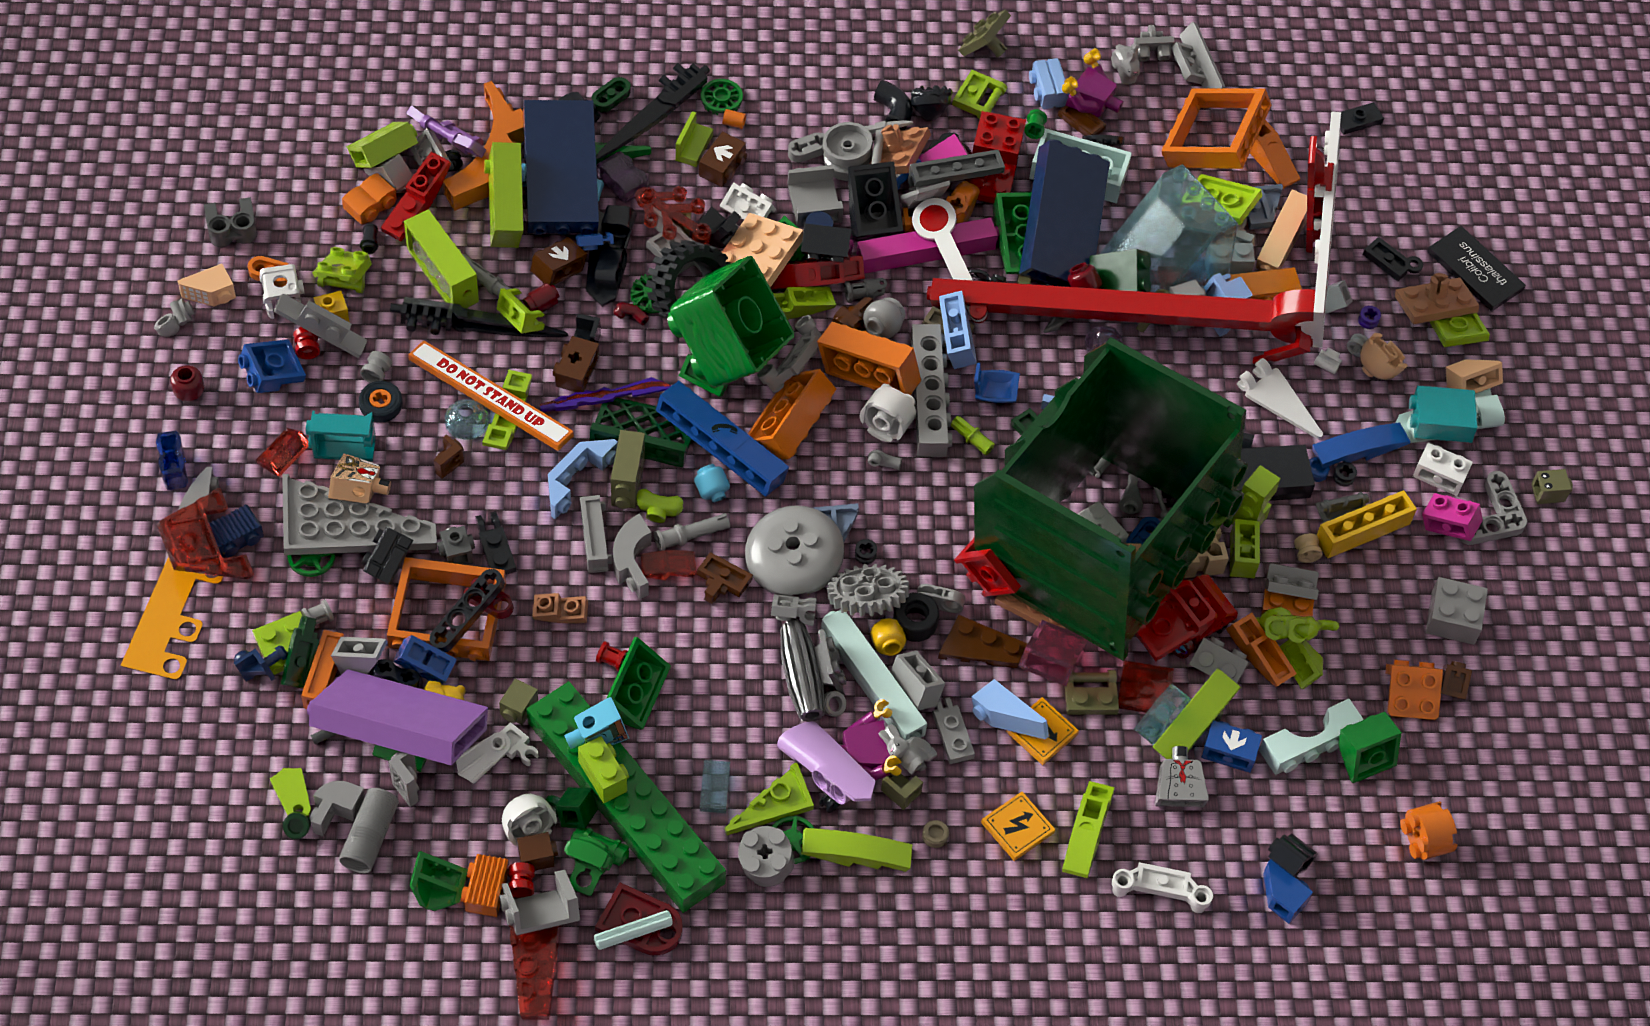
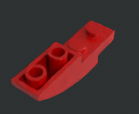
[381,151,451,242]
[770,255,865,289]

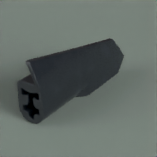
[586,205,637,307]

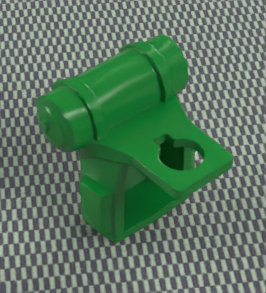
[564,828,629,896]

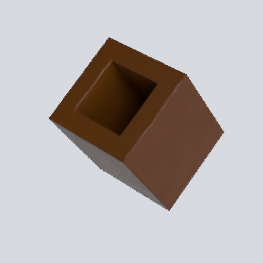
[517,832,558,871]

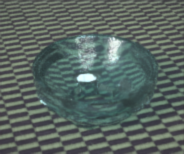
[445,399,489,440]

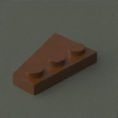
[938,615,1028,668]

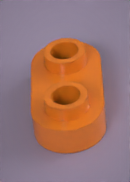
[247,256,289,287]

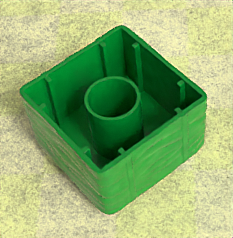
[667,256,794,388]

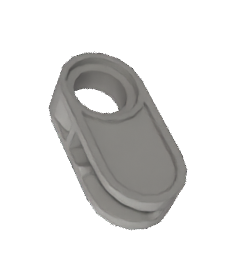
[917,584,966,613]

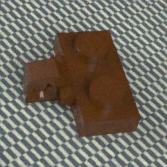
[697,552,753,604]

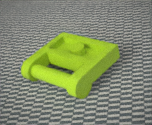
[952,70,1007,119]

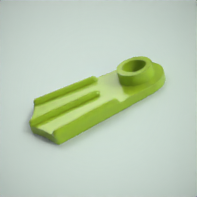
[270,768,311,817]

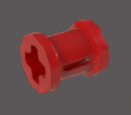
[596,641,628,671]

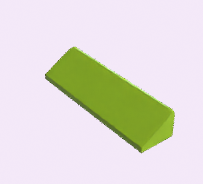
[1153,668,1241,759]

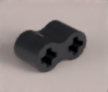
[372,659,420,688]

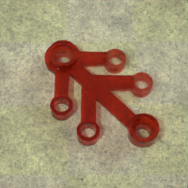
[635,186,712,244]

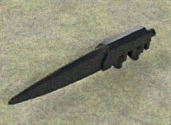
[596,63,710,159]
[390,297,568,337]

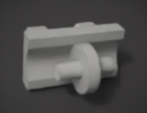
[1131,25,1174,62]

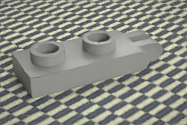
[932,697,975,764]

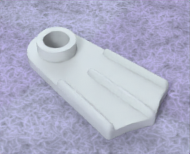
[456,732,511,784]

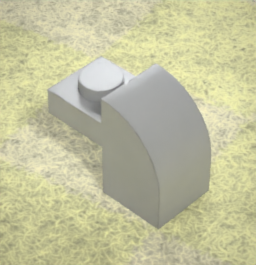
[310,781,365,836]

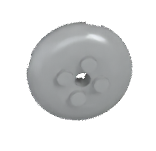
[745,505,844,596]

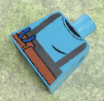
[564,697,629,749]

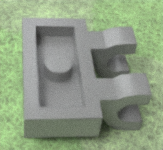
[771,594,817,626]

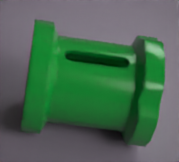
[1024,109,1047,139]

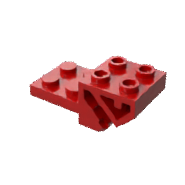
[966,111,1026,203]
[1135,574,1238,662]

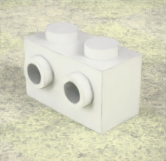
[1412,443,1473,496]

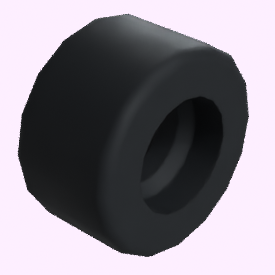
[893,592,939,642]

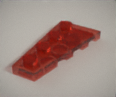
[509,925,561,1020]

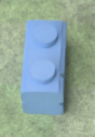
[1029,58,1069,109]

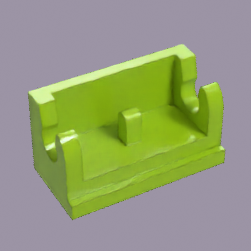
[497,288,545,334]

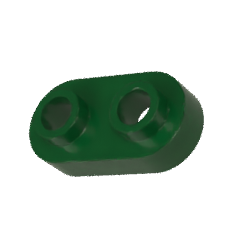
[592,77,631,112]

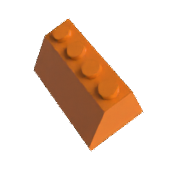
[748,369,837,460]

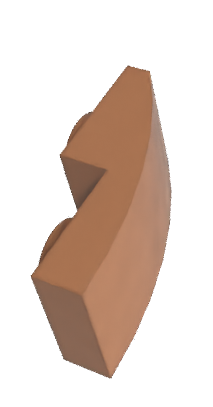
[532,593,588,623]

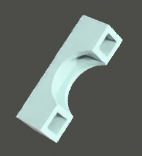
[1259,699,1364,775]

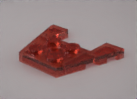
[157,488,254,579]

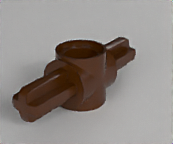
[832,297,873,330]

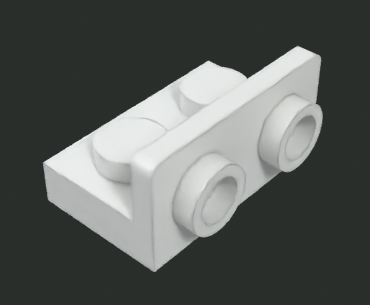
[720,182,776,221]

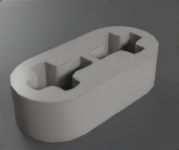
[788,132,824,163]

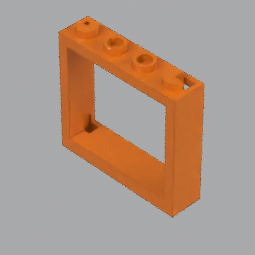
[1162,88,1272,169]
[387,557,506,661]

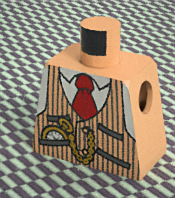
[328,453,391,503]

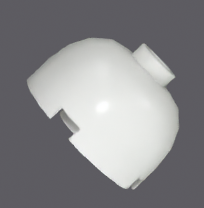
[502,793,557,846]

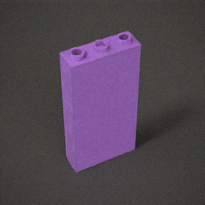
[307,669,488,765]

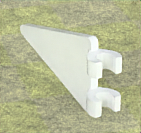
[1237,358,1323,439]

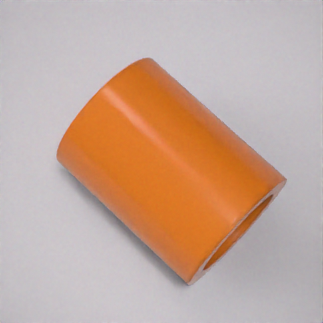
[722,109,746,129]

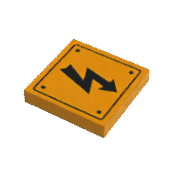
[1006,697,1079,766]
[981,791,1055,861]

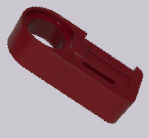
[463,578,514,619]

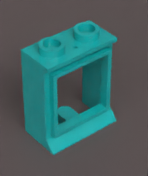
[306,411,376,462]

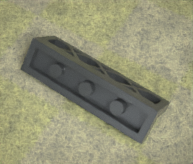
[908,149,1005,188]

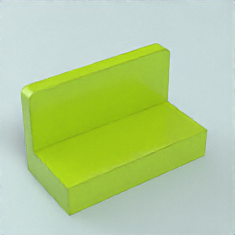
[675,111,713,167]

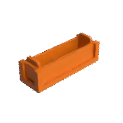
[301,630,344,709]

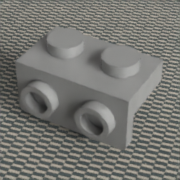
[1190,637,1250,684]

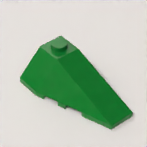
[992,192,1032,274]

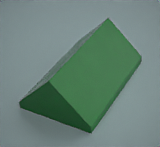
[606,637,671,730]

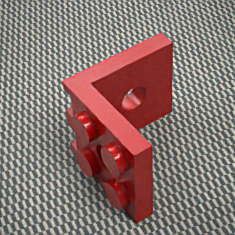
[954,538,1021,597]

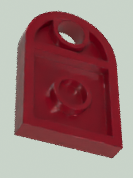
[595,882,683,956]

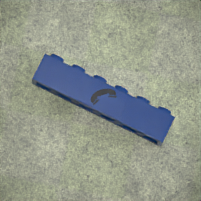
[656,381,789,497]

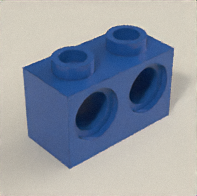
[393,635,457,684]

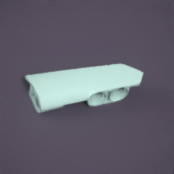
[1396,388,1505,443]

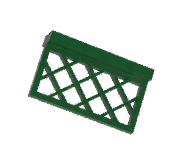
[589,397,692,468]

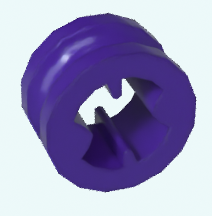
[1358,305,1381,329]

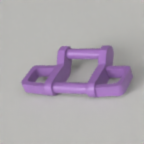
[407,106,486,158]

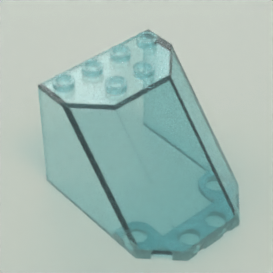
[1100,164,1238,293]

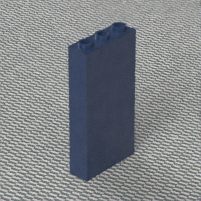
[523,100,599,235]
[1019,140,1110,287]

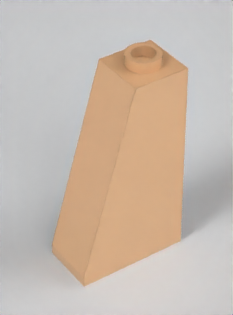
[1256,189,1307,271]

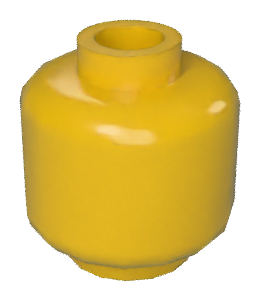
[870,618,906,656]

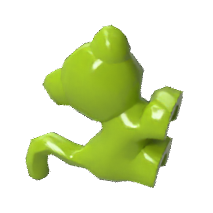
[1256,607,1339,643]

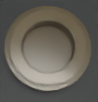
[922,820,949,848]

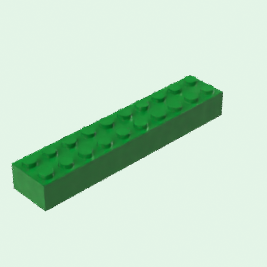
[527,681,726,913]

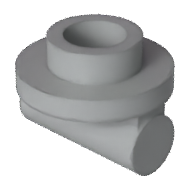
[170,298,195,326]

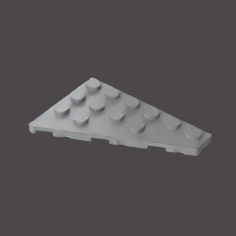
[282,474,437,555]

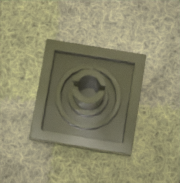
[958,9,1011,57]

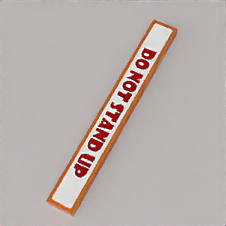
[408,341,574,451]

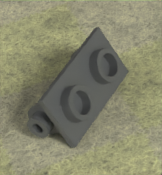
[1315,492,1369,523]

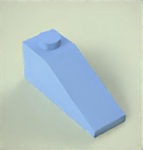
[939,291,977,369]
[972,679,1049,739]

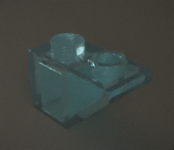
[1134,683,1191,745]

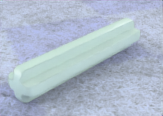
[594,910,673,950]

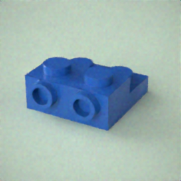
[238,339,306,393]

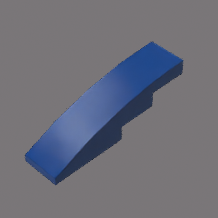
[1312,422,1411,469]

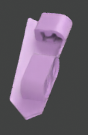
[777,721,876,805]

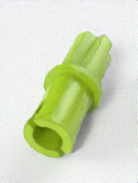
[951,416,995,456]

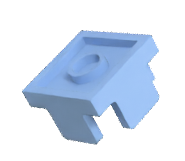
[1204,273,1252,337]

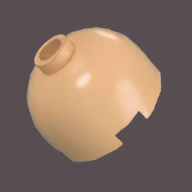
[1360,333,1408,380]

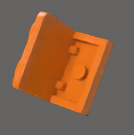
[1385,659,1443,720]

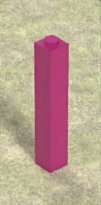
[856,217,999,274]

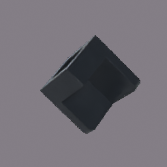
[574,314,601,343]

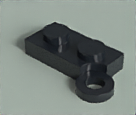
[1362,237,1423,281]

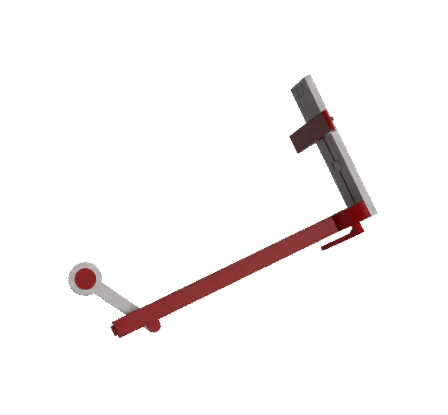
[912,112,1341,364]

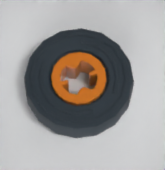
[359,381,403,423]

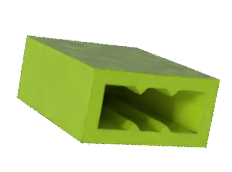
[346,122,418,168]

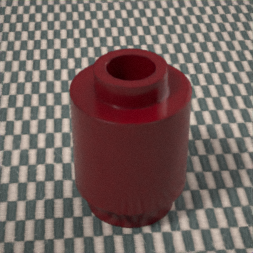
[523,283,560,312]

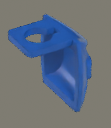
[974,363,1020,403]

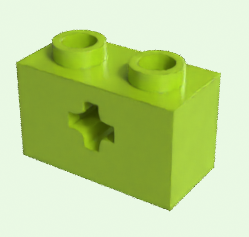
[1230,519,1260,579]

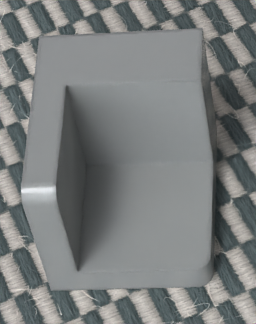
[1325,280,1353,314]

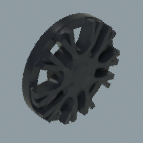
[1082,135,1125,146]

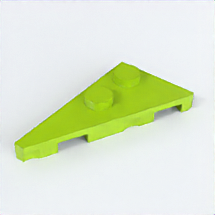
[724,763,814,836]

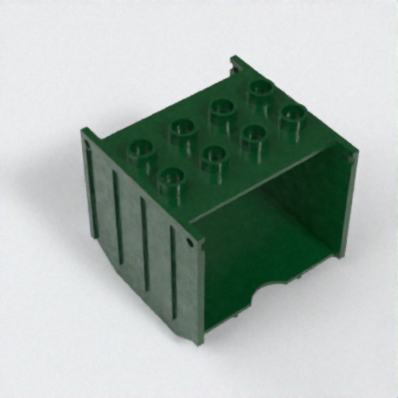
[974,337,1248,661]

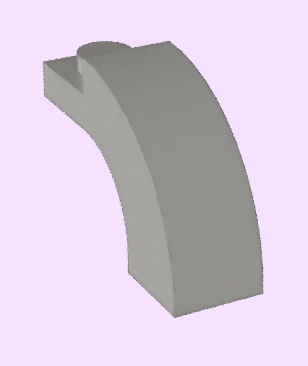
[613,514,651,599]

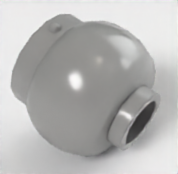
[863,297,905,338]

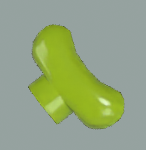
[636,489,683,523]

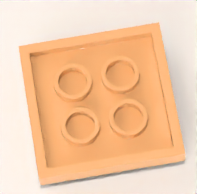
[721,213,804,287]

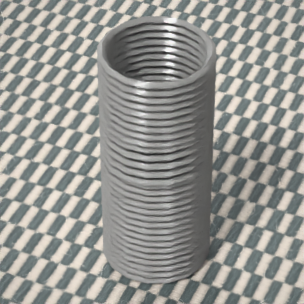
[339,788,399,873]

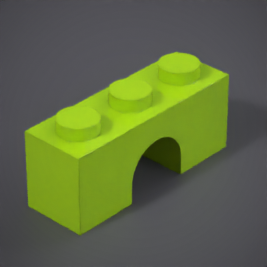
[1232,465,1281,526]

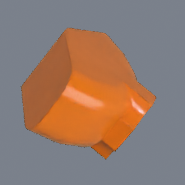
[946,181,980,224]

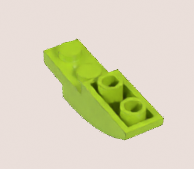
[1062,781,1115,878]

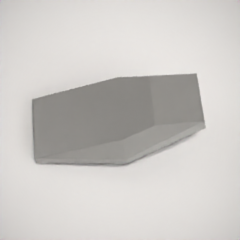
[900,181,950,210]

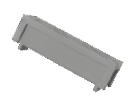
[580,495,613,573]

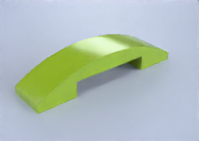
[482,370,532,450]

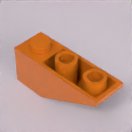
[1250,120,1300,189]

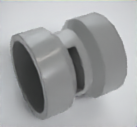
[360,351,392,383]

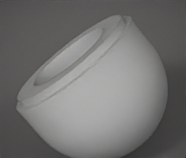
[154,313,180,337]
[824,691,846,717]

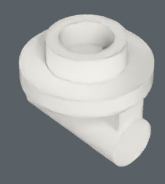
[1314,348,1342,375]

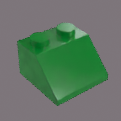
[1338,712,1402,783]

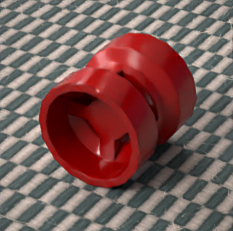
[293,327,320,360]
[508,862,535,898]

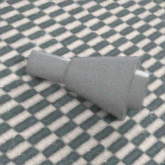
[1119,474,1143,514]

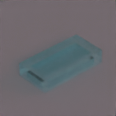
[700,760,730,813]

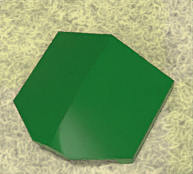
[409,851,468,911]

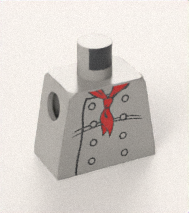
[1155,746,1208,807]

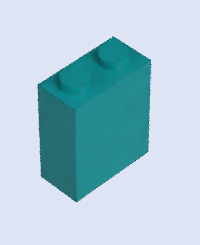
[1409,385,1477,443]

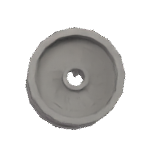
[823,122,873,181]

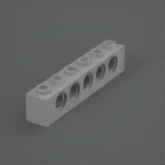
[910,324,952,457]

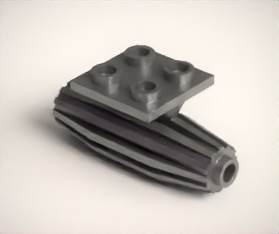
[780,619,847,722]

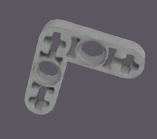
[1459,471,1527,545]

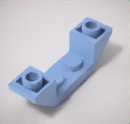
[548,439,618,519]

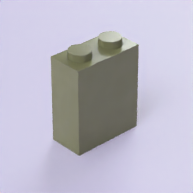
[611,430,645,509]

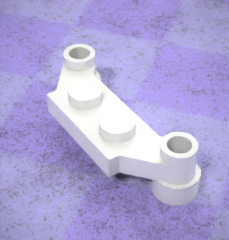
[1112,862,1213,913]

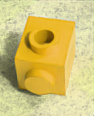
[313,291,350,323]

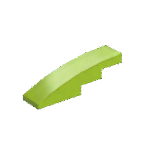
[773,287,836,320]
[801,828,912,872]

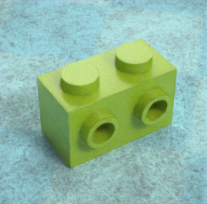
[578,736,629,803]

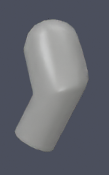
[868,449,902,470]

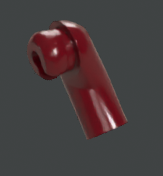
[613,302,649,325]

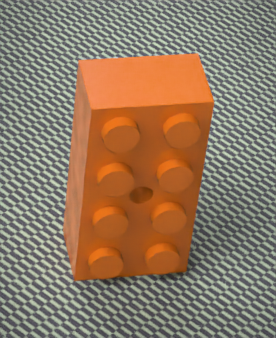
[817,322,921,395]

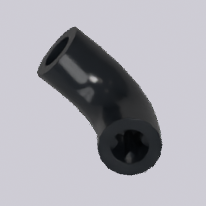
[873,80,913,130]

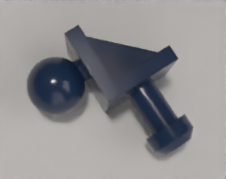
[234,645,287,682]

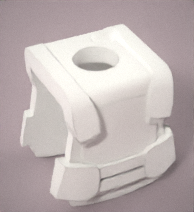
[260,264,305,319]

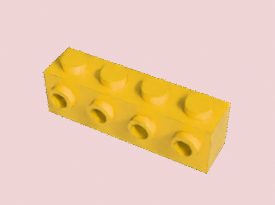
[1317,490,1417,559]

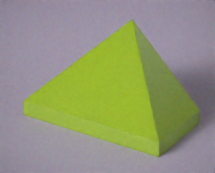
[1279,639,1323,689]

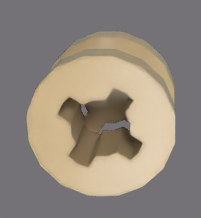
[1294,533,1323,563]

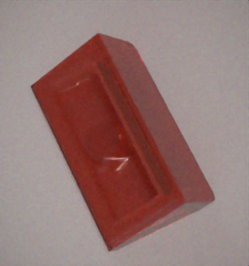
[255,428,308,476]

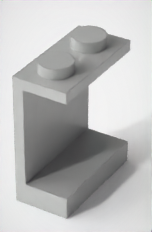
[787,165,843,227]
[499,870,580,935]

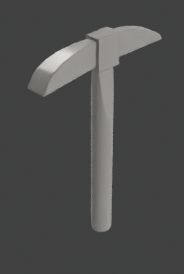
[864,121,913,164]

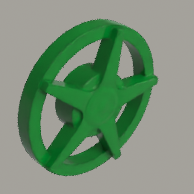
[287,553,335,577]
[772,816,815,864]

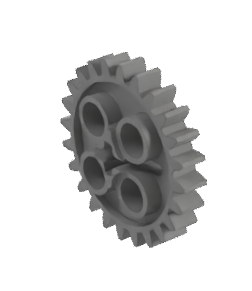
[827,564,909,617]

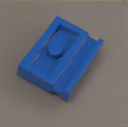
[575,232,614,250]

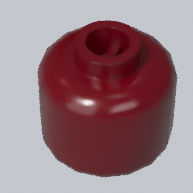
[1067,262,1102,289]
[170,365,204,401]

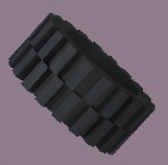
[646,240,731,319]

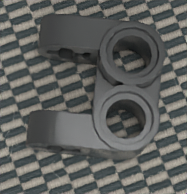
[204,197,257,247]

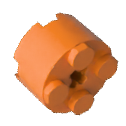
[1400,801,1457,860]

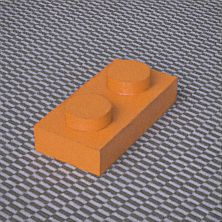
[1261,589,1314,617]

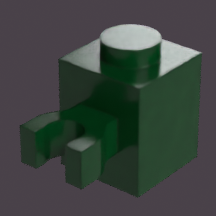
[545,787,598,829]

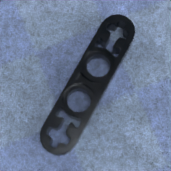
[429,569,505,653]

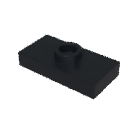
[1340,102,1384,135]

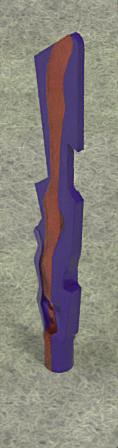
[539,377,671,413]

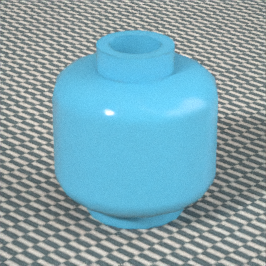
[694,464,730,502]

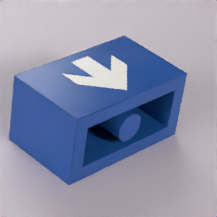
[1201,721,1262,773]

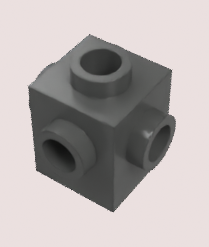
[437,526,475,565]

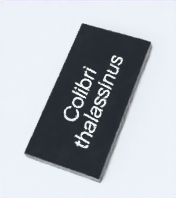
[1427,226,1526,312]

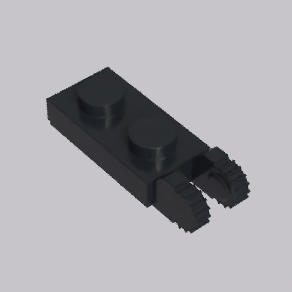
[475,511,517,575]

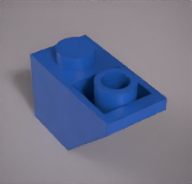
[1263,859,1313,924]

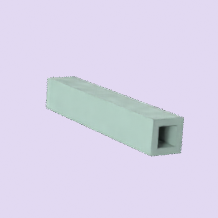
[821,609,927,740]

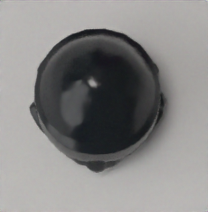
[911,85,953,121]

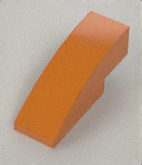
[1226,612,1297,687]

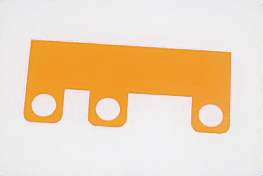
[120,549,227,679]

